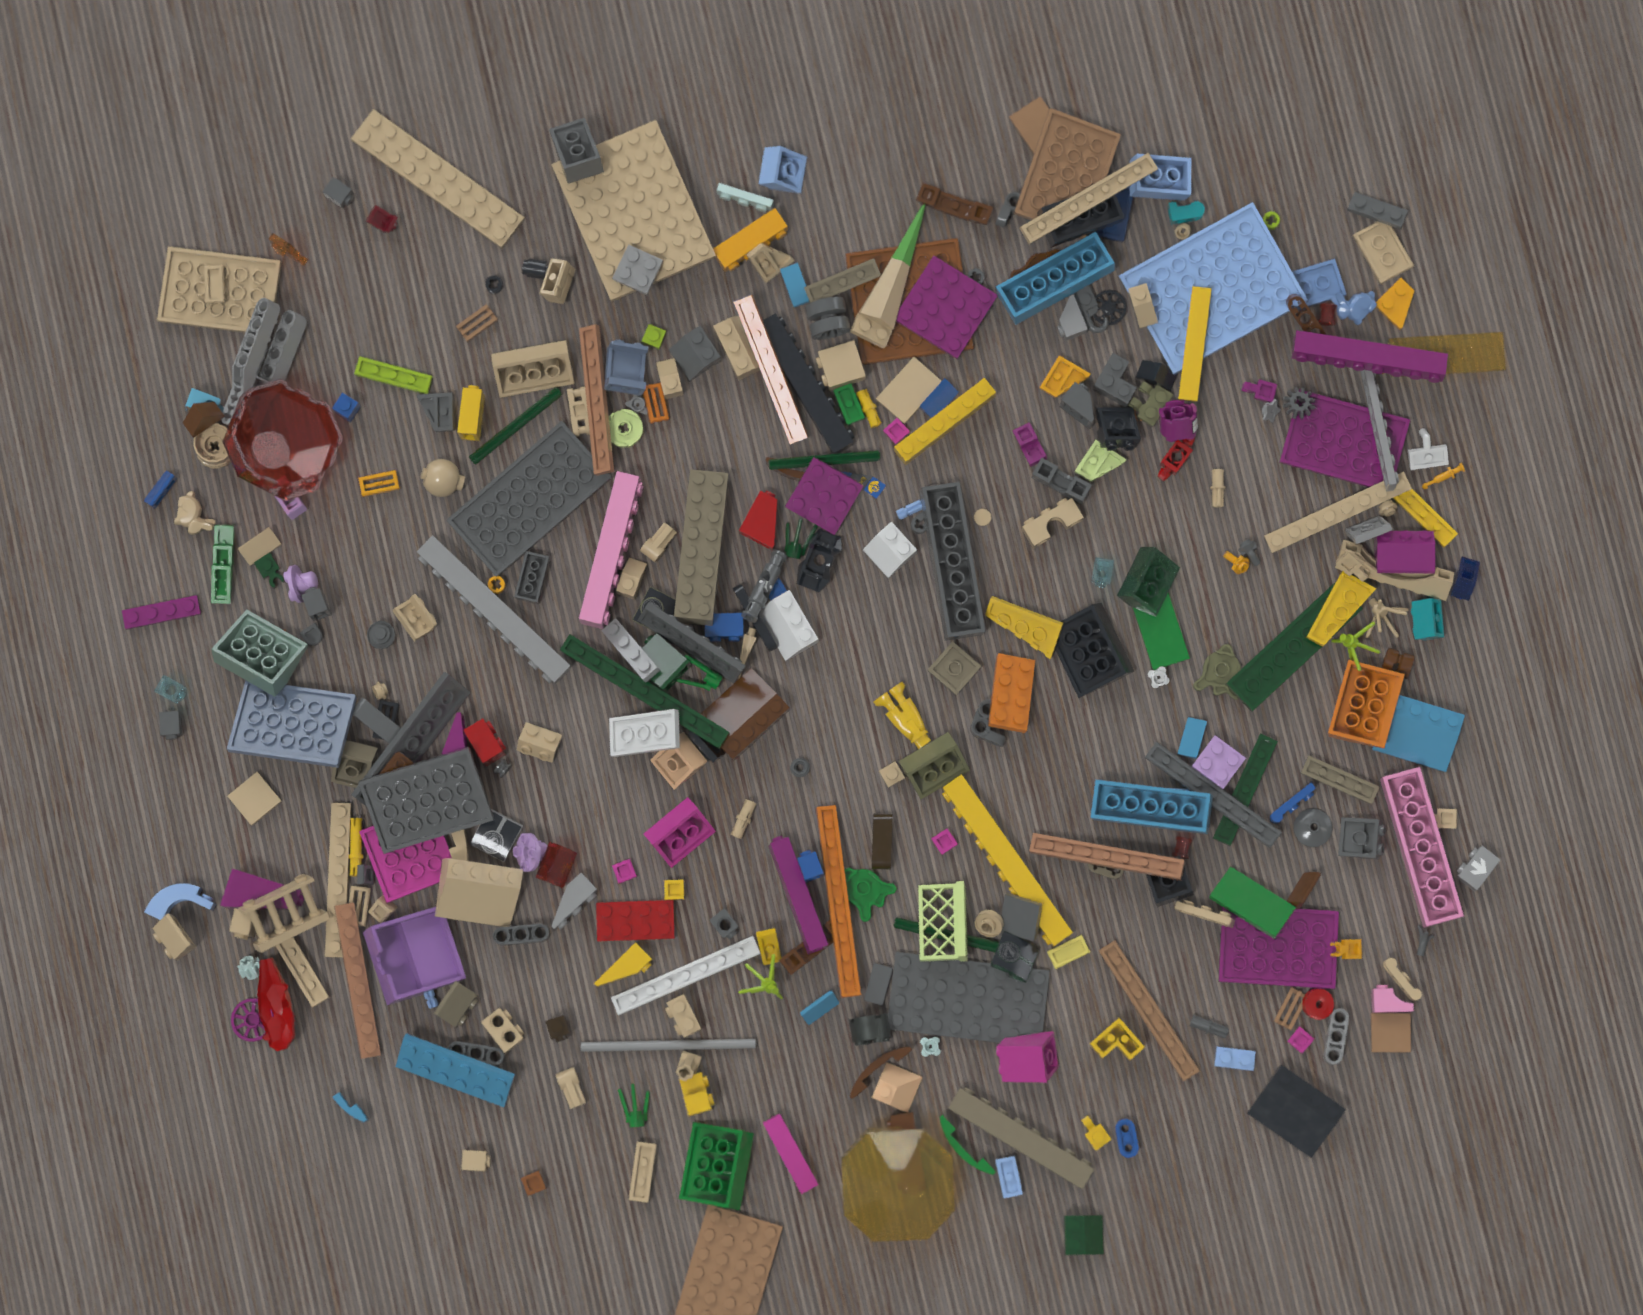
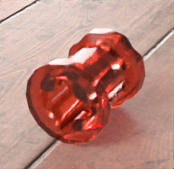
[1318,303,1336,326]
[1172,836,1193,859]

